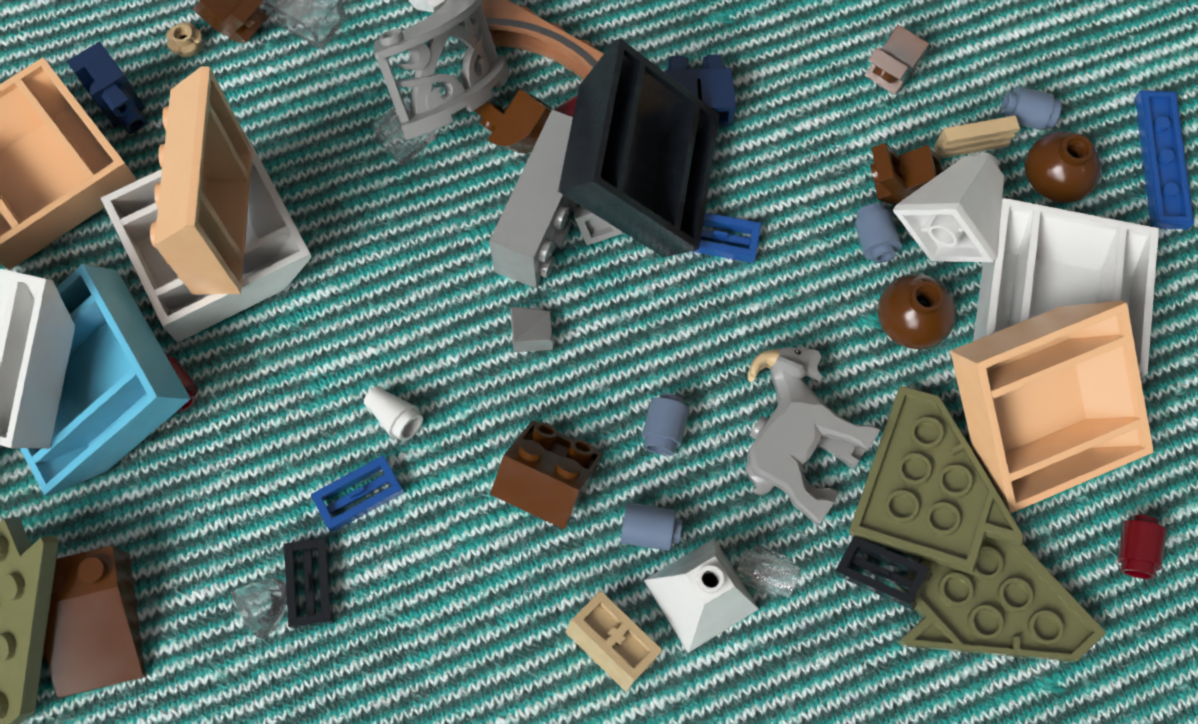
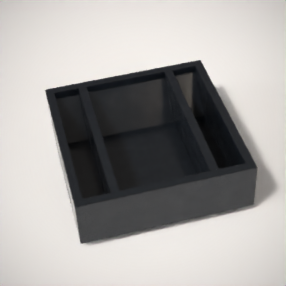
[558,38,720,257]

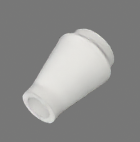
[364,386,423,441]

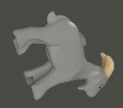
[745,347,880,526]

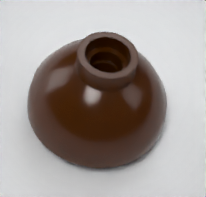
[1024,131,1102,203]
[877,273,957,349]

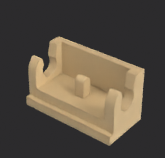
[565,590,663,692]

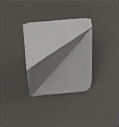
[510,307,553,353]

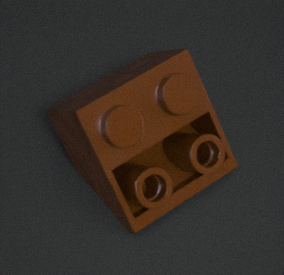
[490,420,604,529]

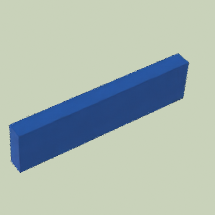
[1135,90,1194,230]

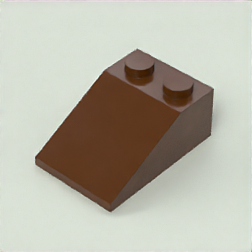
[43,545,146,698]

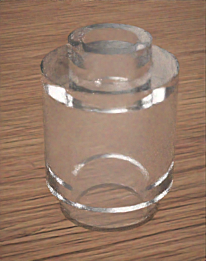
[736,544,801,598]

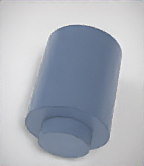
[620,502,682,551]

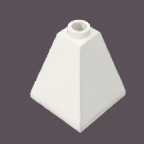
[893,152,1004,262]
[644,538,759,653]

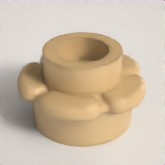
[166,22,202,58]

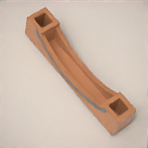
[481,0,604,80]

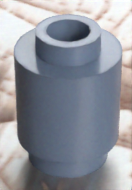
[1001,86,1062,130]
[855,203,902,263]
[642,393,690,456]

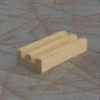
[934,115,1020,159]

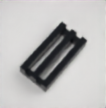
[835,536,932,611]
[284,538,334,629]

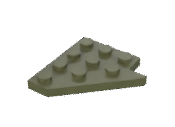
[849,386,1024,575]
[0,517,58,724]
[894,536,1106,662]

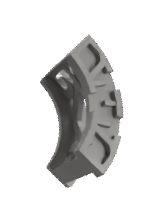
[374,0,510,140]

